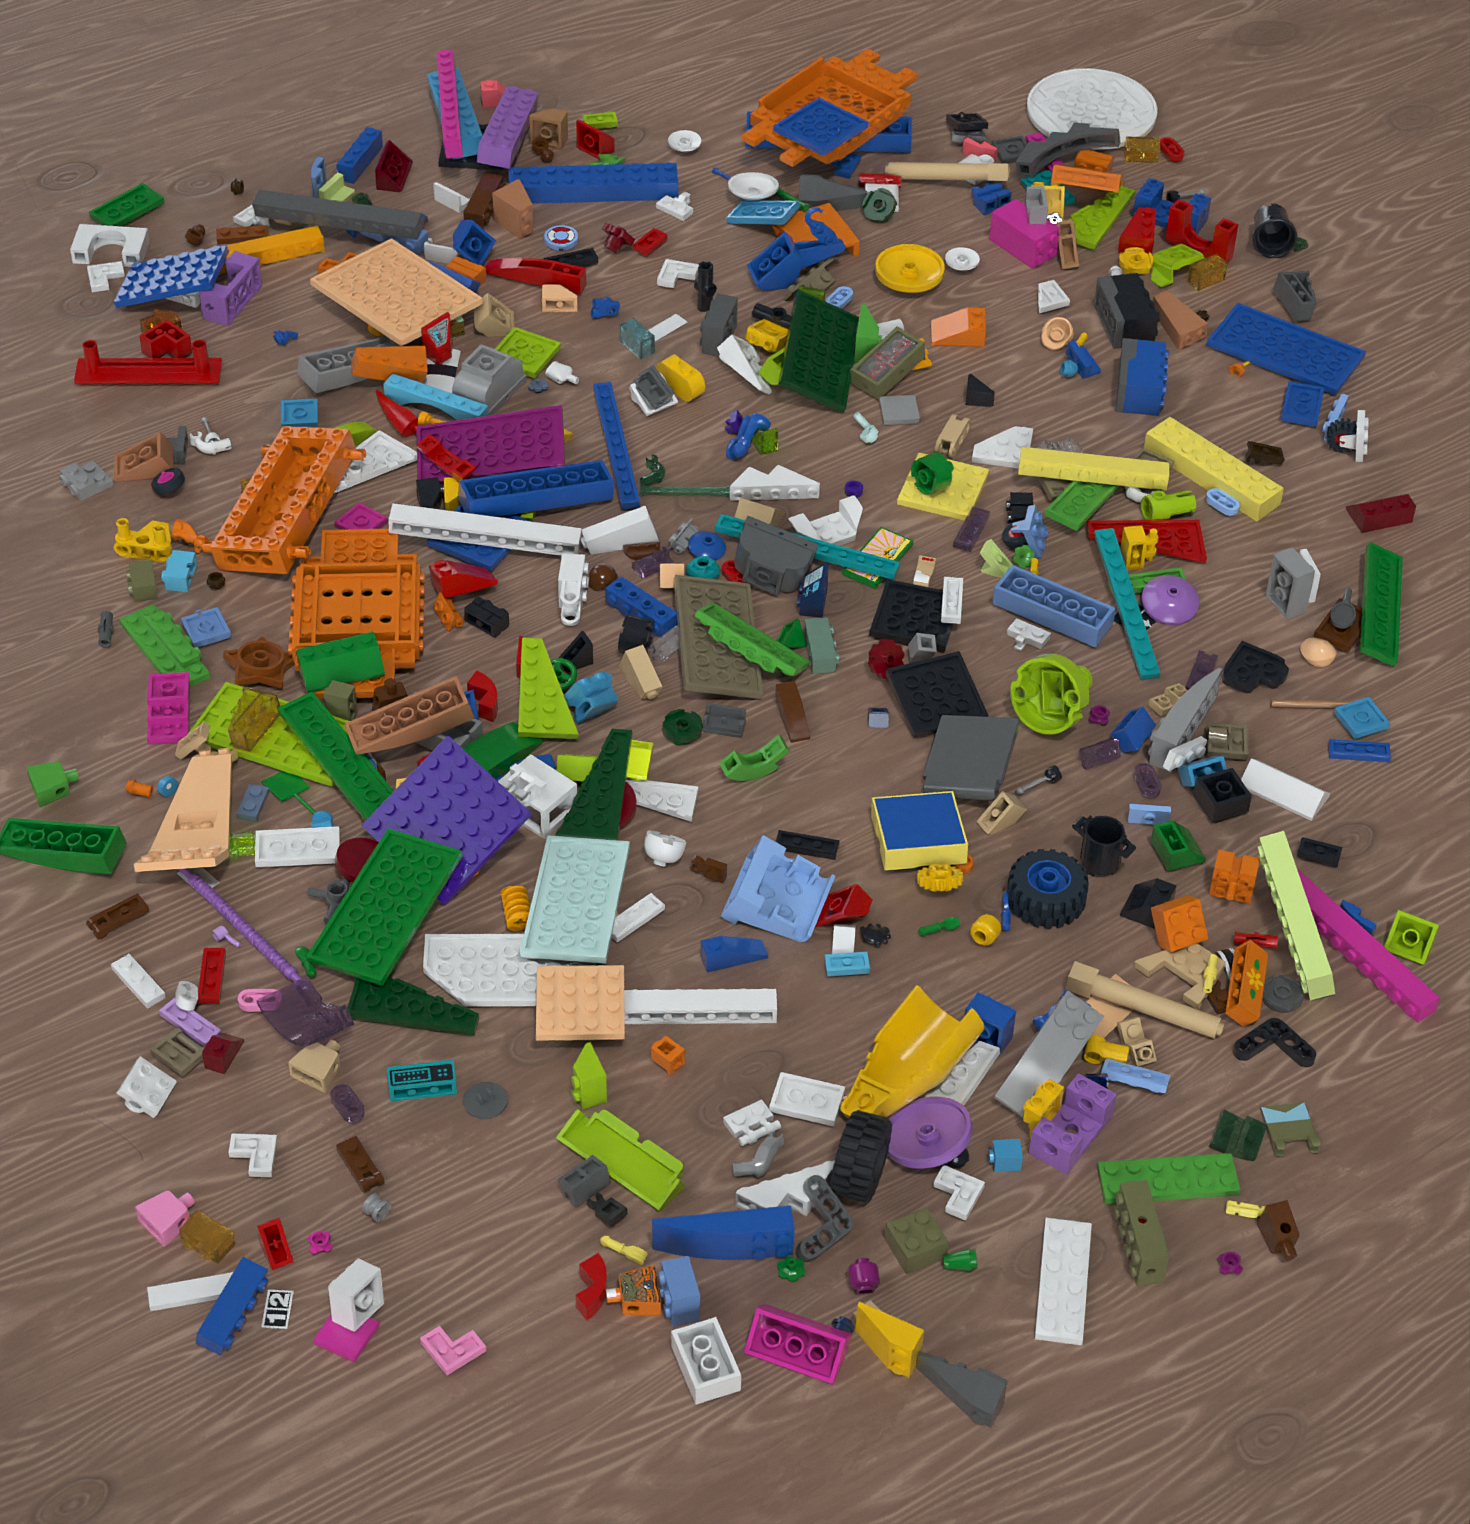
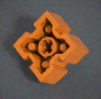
[1209,849,1260,904]

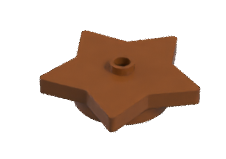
[223,637,295,689]

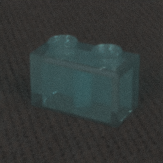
[619,318,655,359]

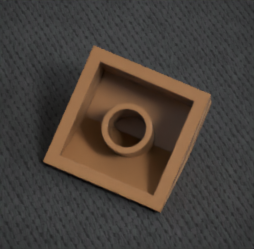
[529,108,568,150]

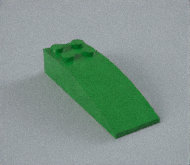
[463,722,543,779]
[0,818,127,874]

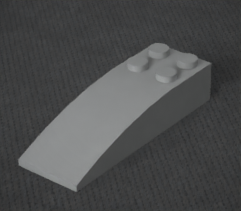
[297,336,400,393]
[1148,668,1223,772]
[994,991,1104,1118]

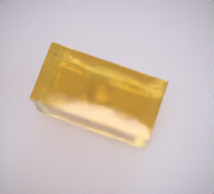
[1124,136,1160,163]
[1187,254,1228,291]
[179,1210,236,1264]

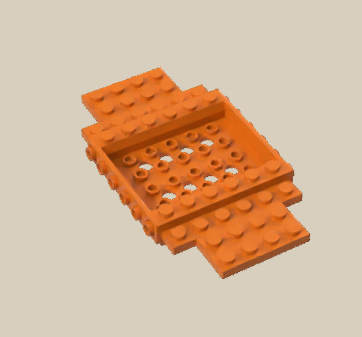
[288,529,425,699]

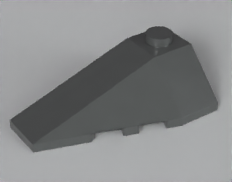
[799,174,867,211]

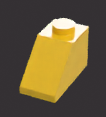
[444,477,466,511]

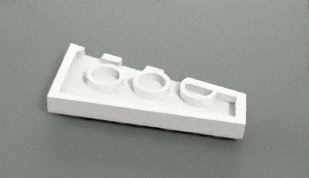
[626,778,698,822]
[919,1041,1000,1106]

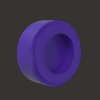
[845,481,863,498]

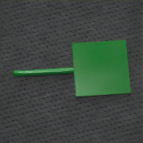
[261,771,316,814]

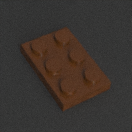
[1313,598,1362,653]

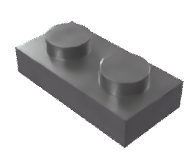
[952,130,985,144]

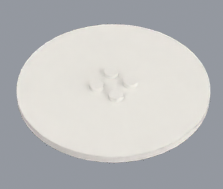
[1027,68,1157,150]

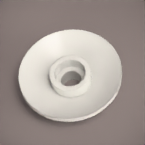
[668,130,701,152]
[945,247,980,270]

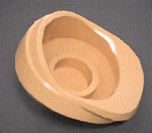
[1041,317,1074,350]
[1300,638,1337,667]

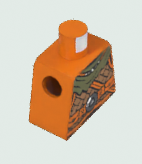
[606,1265,661,1316]

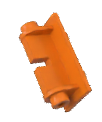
[433,592,464,632]

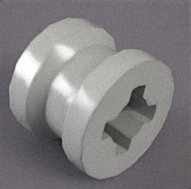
[362,1193,391,1222]

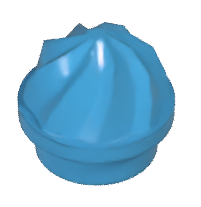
[1060,360,1078,378]

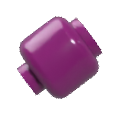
[848,1258,880,1294]

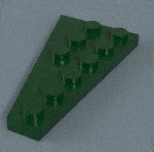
[555,729,633,841]
[346,977,479,1036]

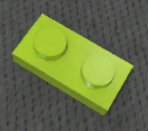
[583,112,618,129]

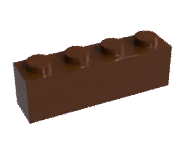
[463,173,506,229]

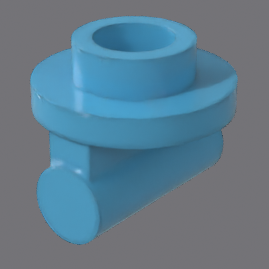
[311,811,333,828]

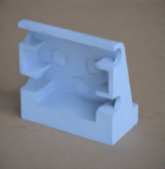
[720,835,835,942]

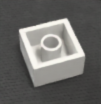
[328,1258,384,1332]

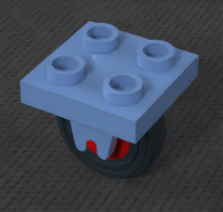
[1002,505,1048,559]

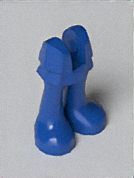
[726,413,771,460]

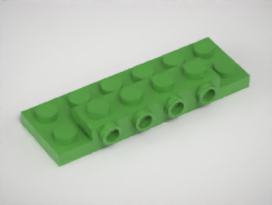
[695,602,811,676]
[119,604,211,687]

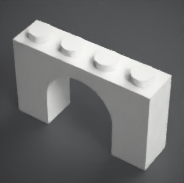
[70,224,149,267]

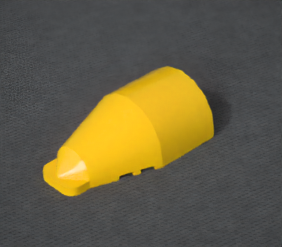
[840,985,984,1118]

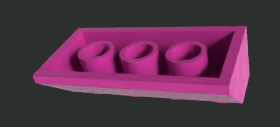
[744,1303,852,1384]

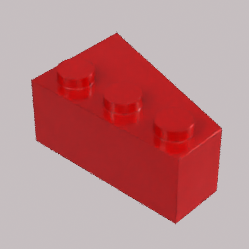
[1118,207,1156,254]

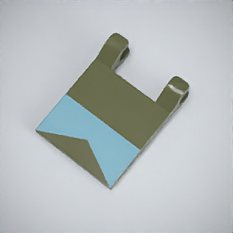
[1261,1102,1321,1157]

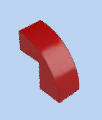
[467,670,498,722]
[576,1252,607,1321]

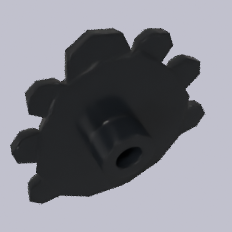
[860,923,891,947]

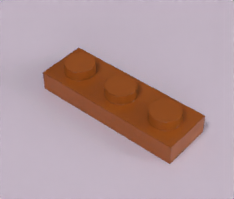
[216,225,269,245]

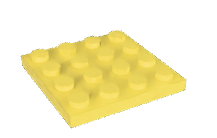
[897,453,989,522]

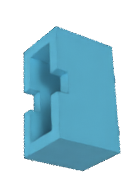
[161,550,197,592]

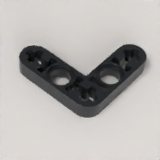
[1233,1018,1317,1068]

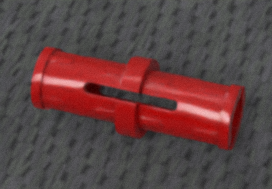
[1234,932,1278,949]

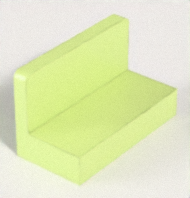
[318,173,355,202]

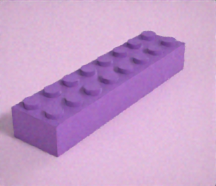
[477,86,539,169]

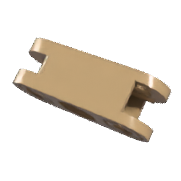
[935,414,971,458]

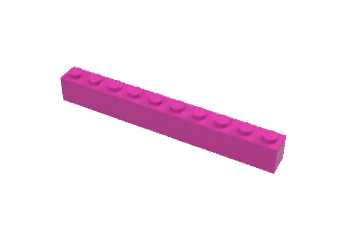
[437,49,463,159]
[1296,867,1440,1023]

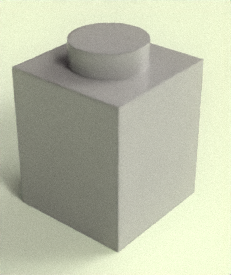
[908,633,937,662]

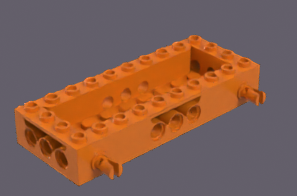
[202,426,366,574]

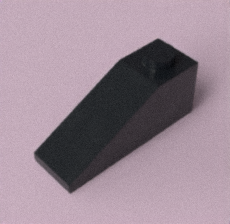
[416,477,444,509]

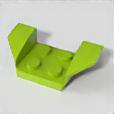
[1151,244,1217,287]

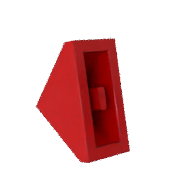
[257,1218,294,1270]

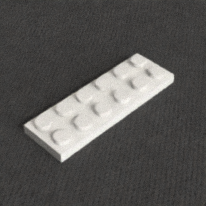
[1035,1218,1092,1345]

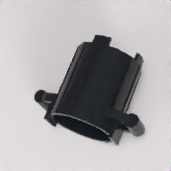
[1072,815,1136,877]

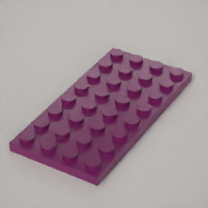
[417,405,566,485]

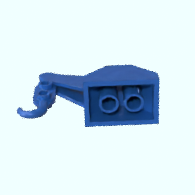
[747,207,845,291]

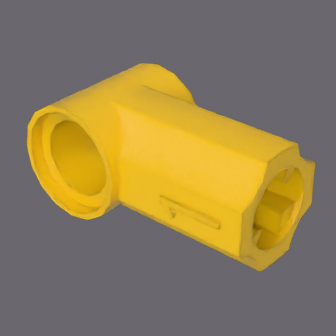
[1084,1035,1129,1064]

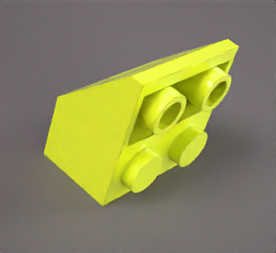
[627,740,654,781]

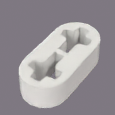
[175,981,198,1011]

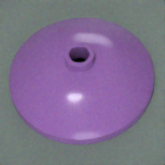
[1141,575,1199,625]

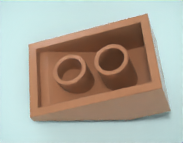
[114,432,174,482]

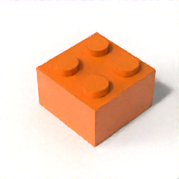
[1151,895,1208,952]

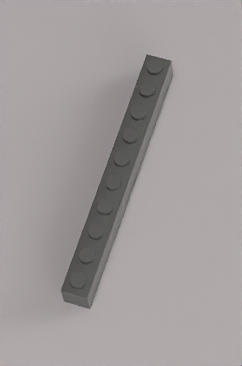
[252,190,424,240]

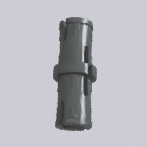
[98,611,114,647]

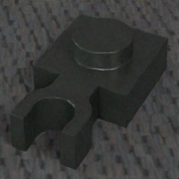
[587,1192,628,1227]

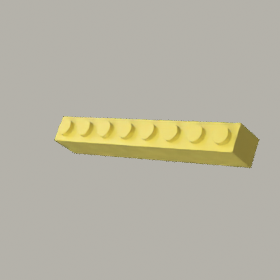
[1018,447,1169,491]

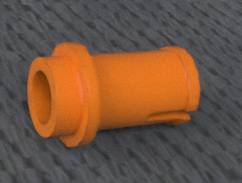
[126,779,154,798]

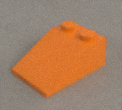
[931,307,986,347]

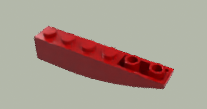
[485,258,586,295]

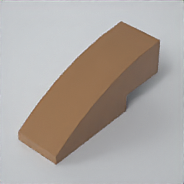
[1056,220,1079,270]

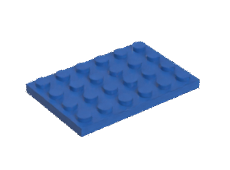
[114,245,229,308]

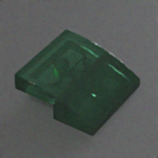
[1209,1109,1267,1161]

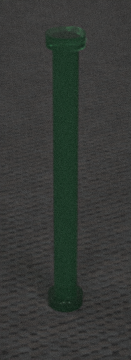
[640,485,730,497]

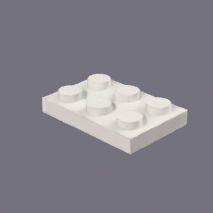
[769,1072,845,1127]

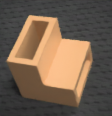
[660,564,684,588]

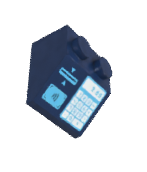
[797,563,829,618]

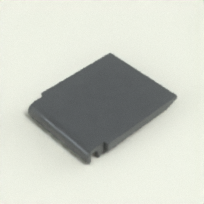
[923,715,1020,800]

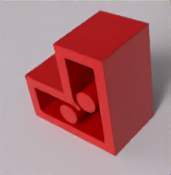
[139,320,192,358]

